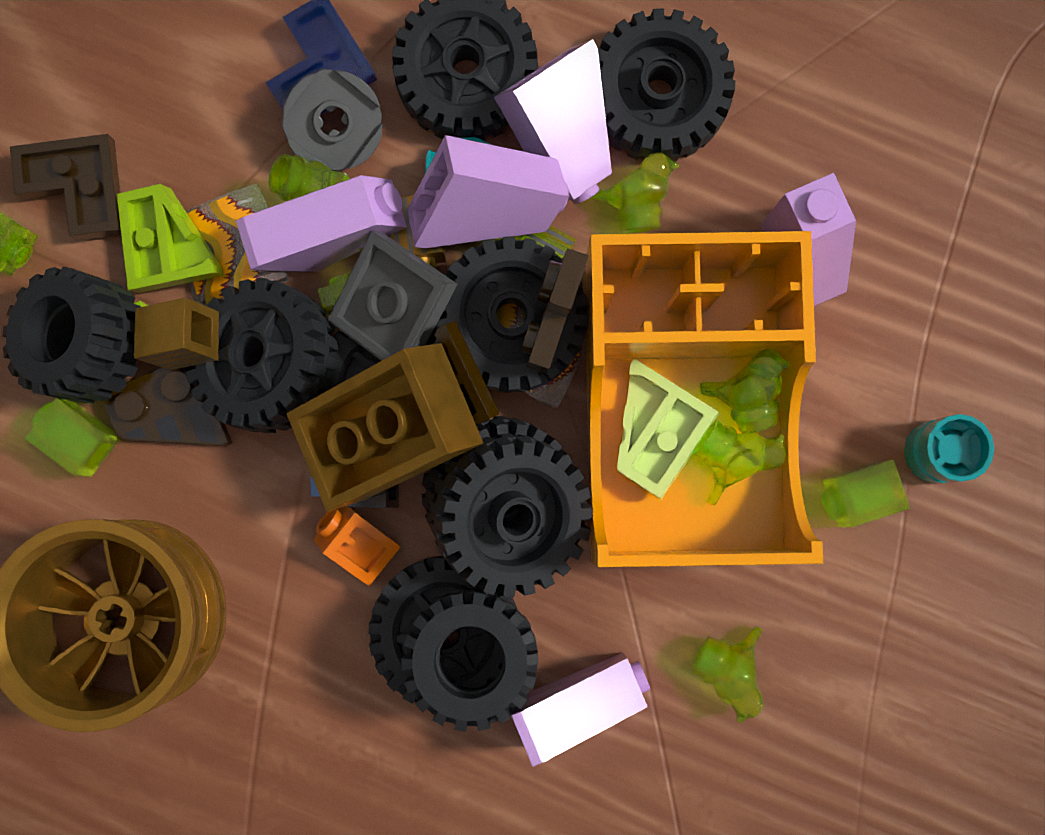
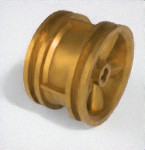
[0,519,227,732]

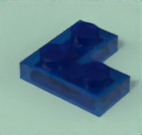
[266,0,377,114]

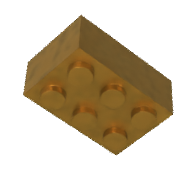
[286,343,483,512]

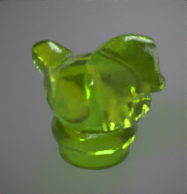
[589,152,679,233]
[268,154,350,202]
[700,349,789,433]
[693,421,786,506]
[692,626,764,723]

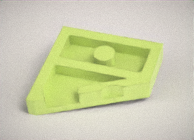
[617,358,718,500]

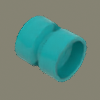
[904,414,995,484]

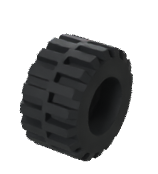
[2,267,141,403]
[401,589,538,732]

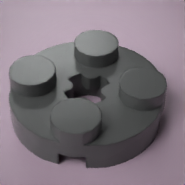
[281,68,383,171]

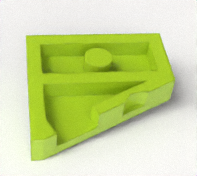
[117,184,224,293]

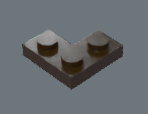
[10,134,121,241]
[521,248,589,373]

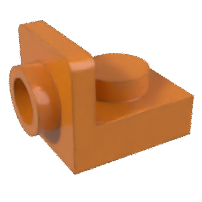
[313,506,401,586]

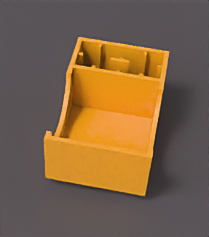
[584,231,823,567]

